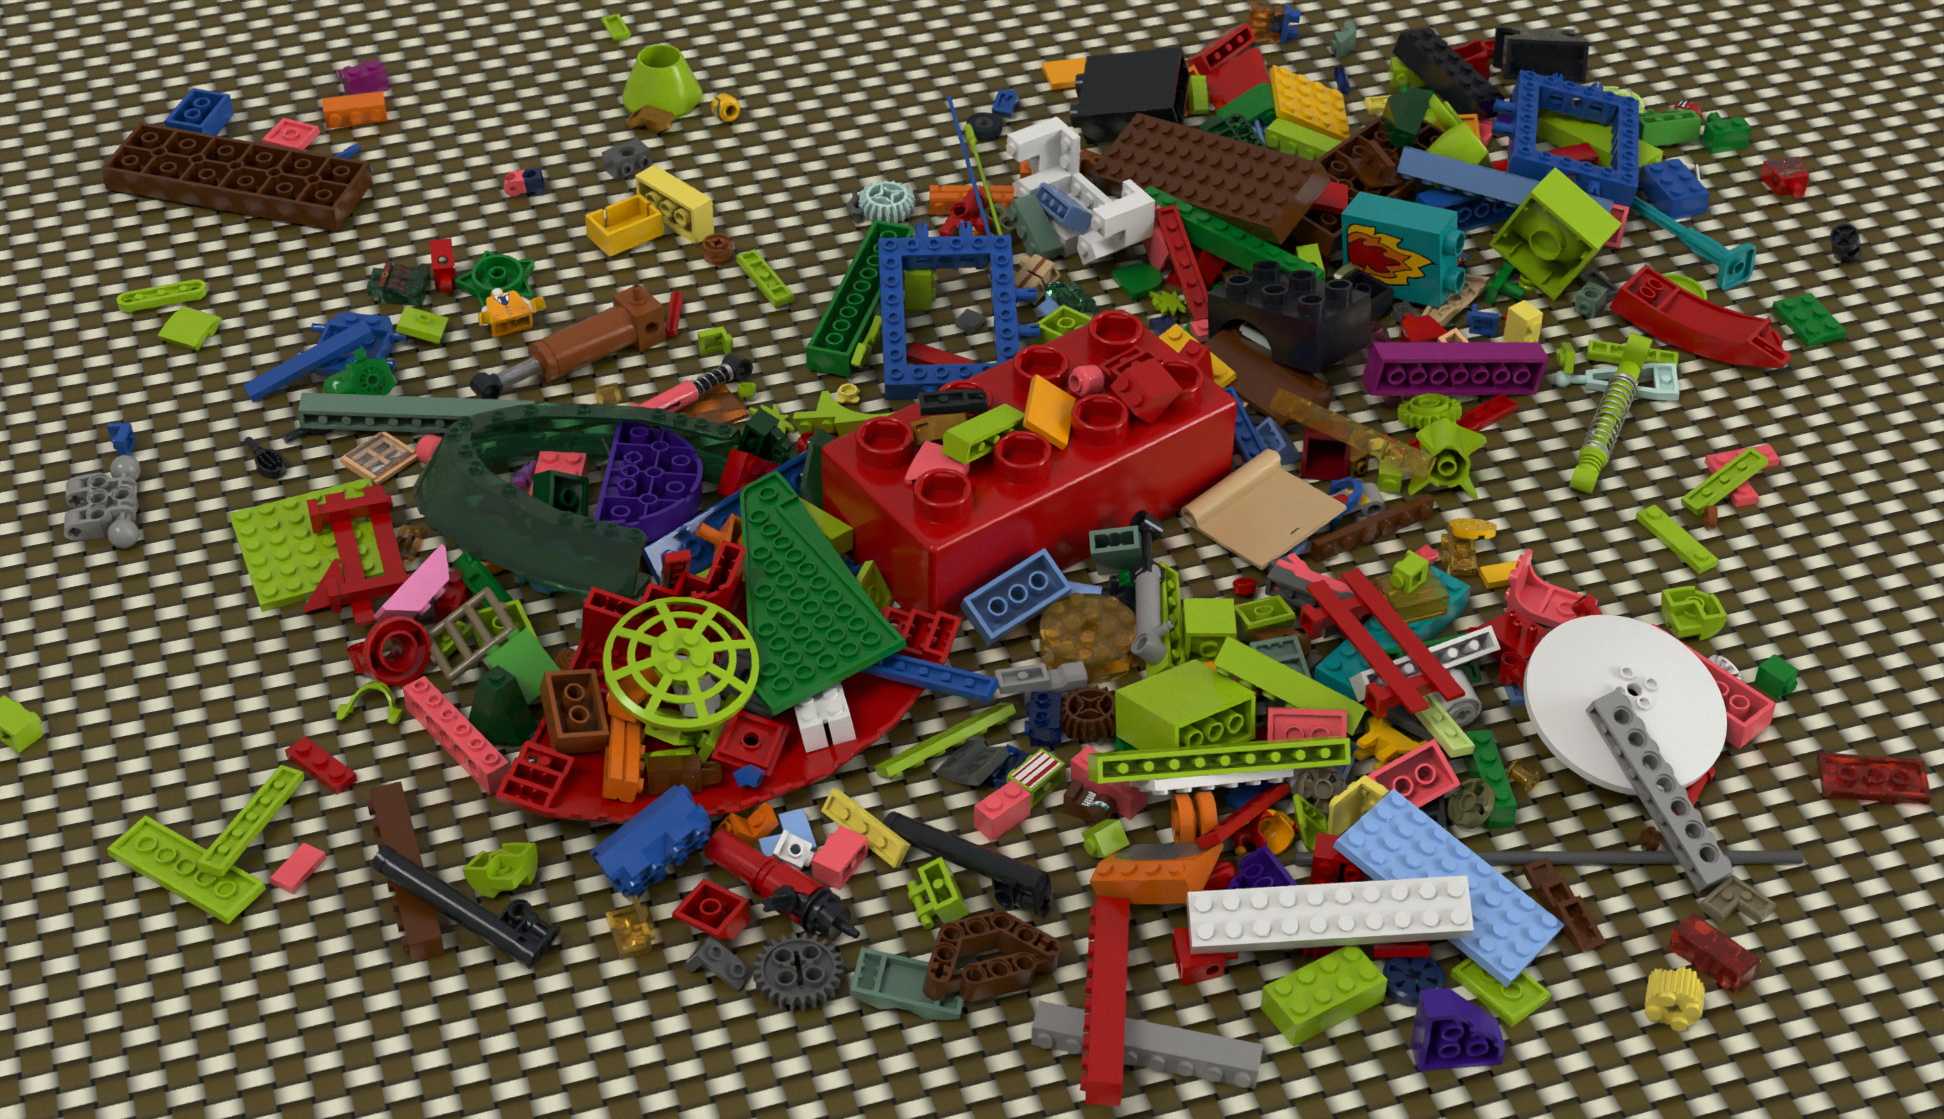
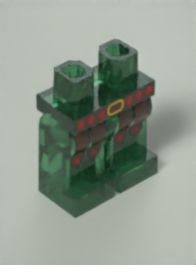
[367,262,431,307]

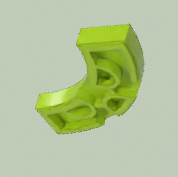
[851,315,882,368]

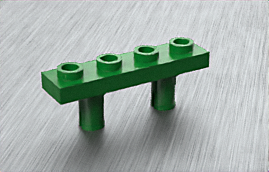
[1485,259,1526,305]

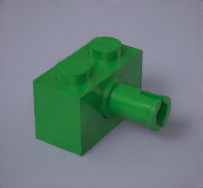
[1701,112,1752,154]

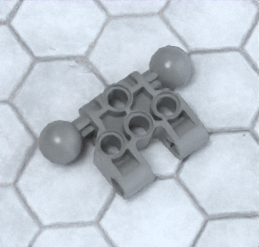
[64,455,141,549]

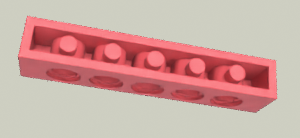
[403,676,510,796]

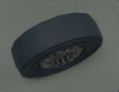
[966,112,1002,141]

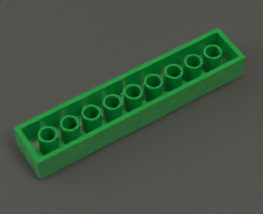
[806,220,915,377]

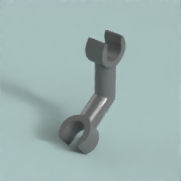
[845,189,864,223]

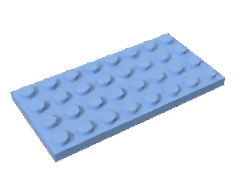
[1333,788,1564,987]

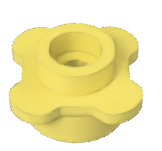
[837,383,860,404]

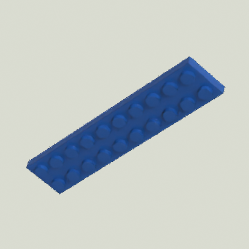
[640,450,808,586]

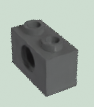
[602,138,652,180]

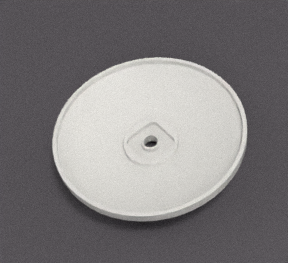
[1523,615,1727,795]

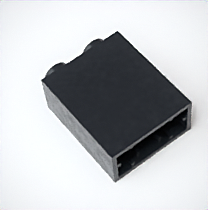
[1070,47,1190,144]

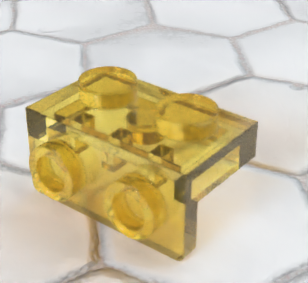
[1441,525,1477,576]
[606,895,655,960]

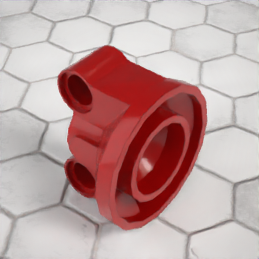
[346,615,431,686]

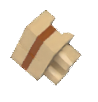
[1014,254,1061,305]

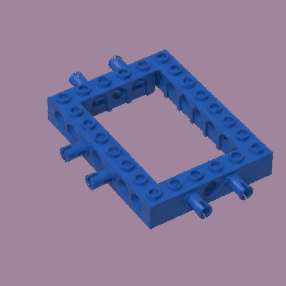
[1491,70,1639,209]
[878,221,1040,400]

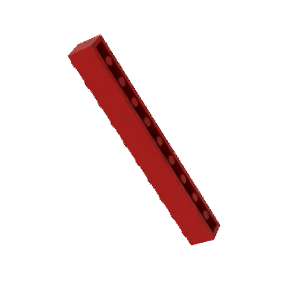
[1080,895,1130,1107]

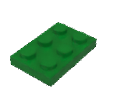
[1772,293,1847,347]

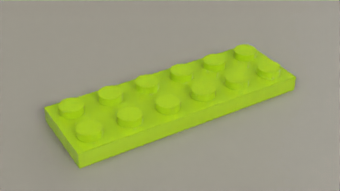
[107,815,266,924]

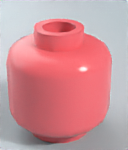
[1069,365,1105,397]
[416,434,451,467]

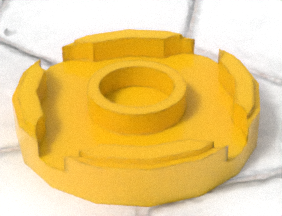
[1448,518,1497,540]

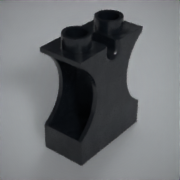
[1492,26,1589,83]

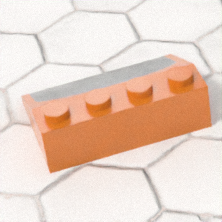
[1090,842,1224,904]

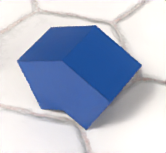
[733,764,766,788]

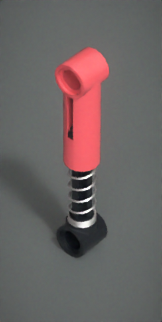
[623,353,753,427]

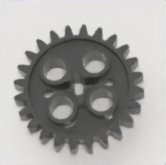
[753,932,844,1011]

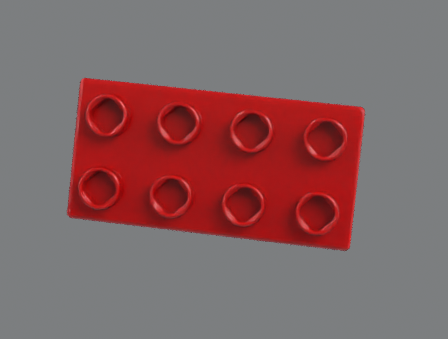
[821,309,1237,622]

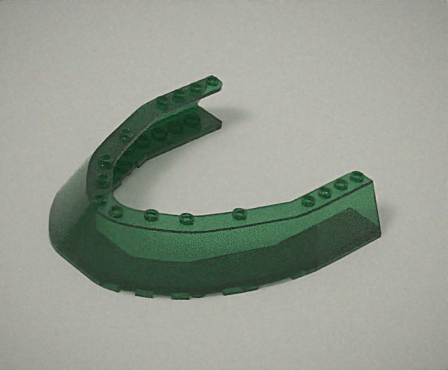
[413,403,745,601]

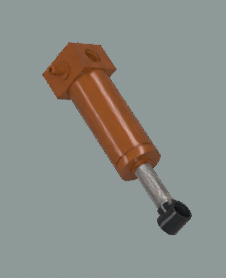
[470,284,666,399]

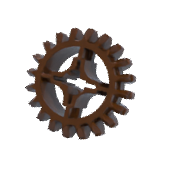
[1057,685,1116,744]

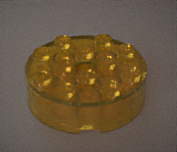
[1039,593,1137,684]

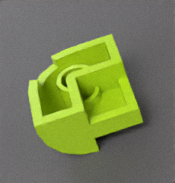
[1661,586,1727,641]
[462,842,538,898]

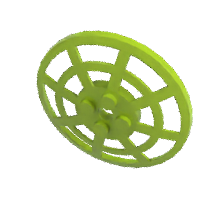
[603,597,759,732]

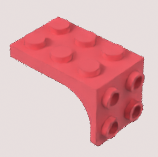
[1504,549,1598,628]

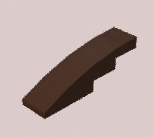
[1522,858,1606,953]

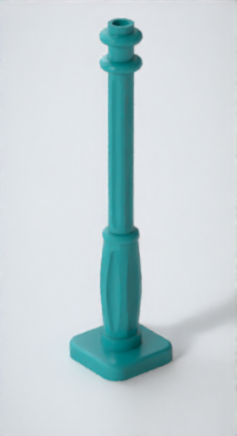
[1630,196,1757,291]

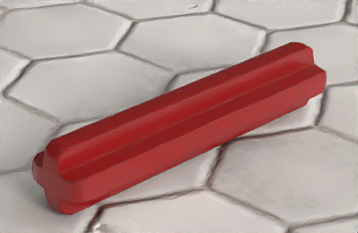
[665,291,683,338]

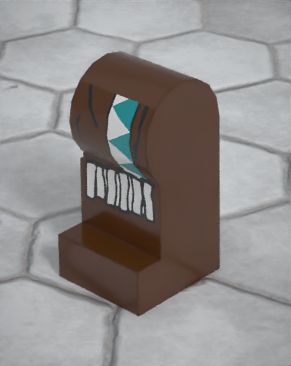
[1063,779,1117,824]

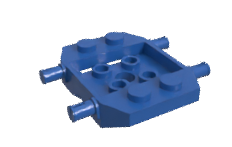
[297,312,409,376]

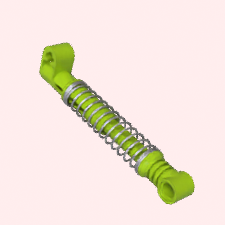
[1569,332,1653,495]

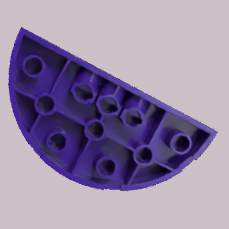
[593,418,703,550]

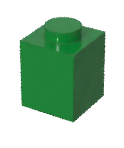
[1754,654,1799,700]

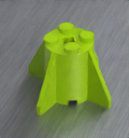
[1407,418,1487,500]

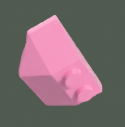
[373,544,449,619]

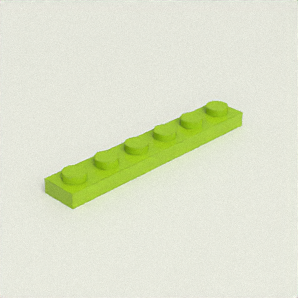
[874,702,1016,779]
[197,765,304,877]

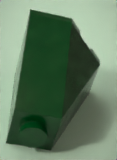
[1382,87,1434,149]
[468,665,538,747]

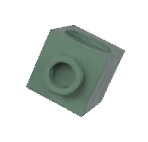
[1574,281,1608,319]

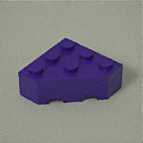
[1226,845,1298,890]
[1411,988,1505,1071]

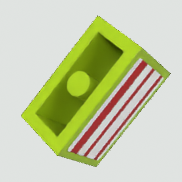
[1006,748,1065,809]

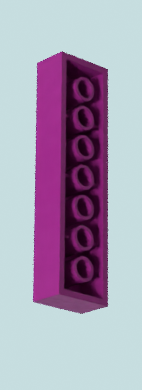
[1361,342,1549,396]

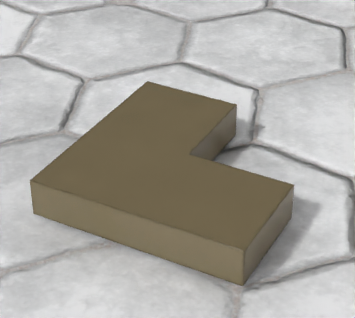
[1698,874,1777,924]

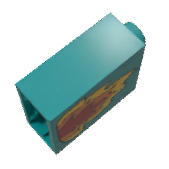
[1341,192,1465,308]

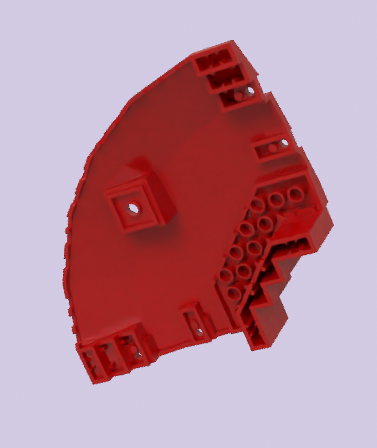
[495,540,961,824]

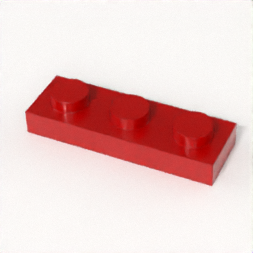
[285,736,357,795]

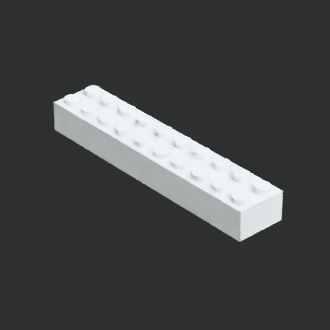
[1186,875,1474,954]

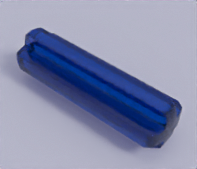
[1334,66,1350,94]

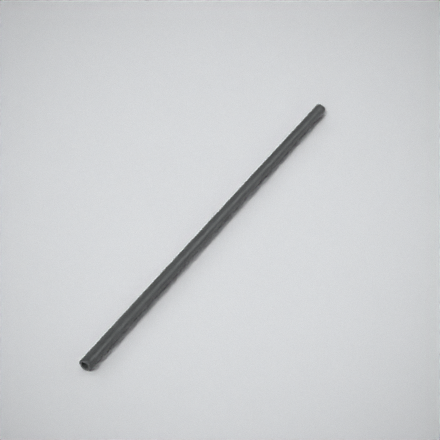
[1294,850,1803,865]

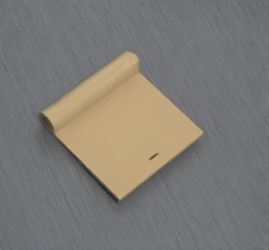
[1181,449,1347,570]

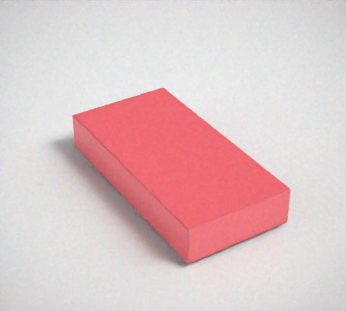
[270,843,326,894]

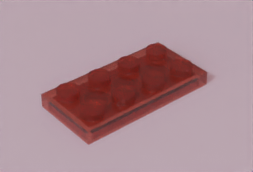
[1817,752,1931,805]

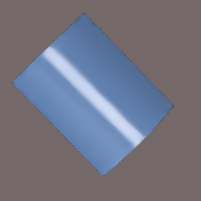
[1255,416,1302,465]

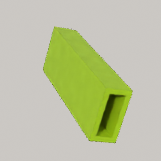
[1536,110,1664,183]

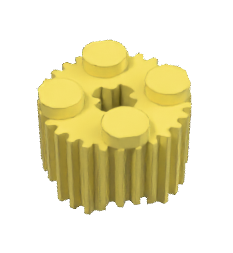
[1645,966,1705,1031]

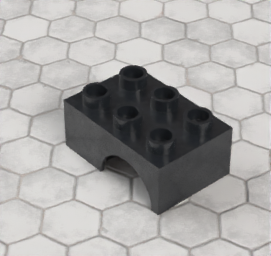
[1207,260,1371,374]

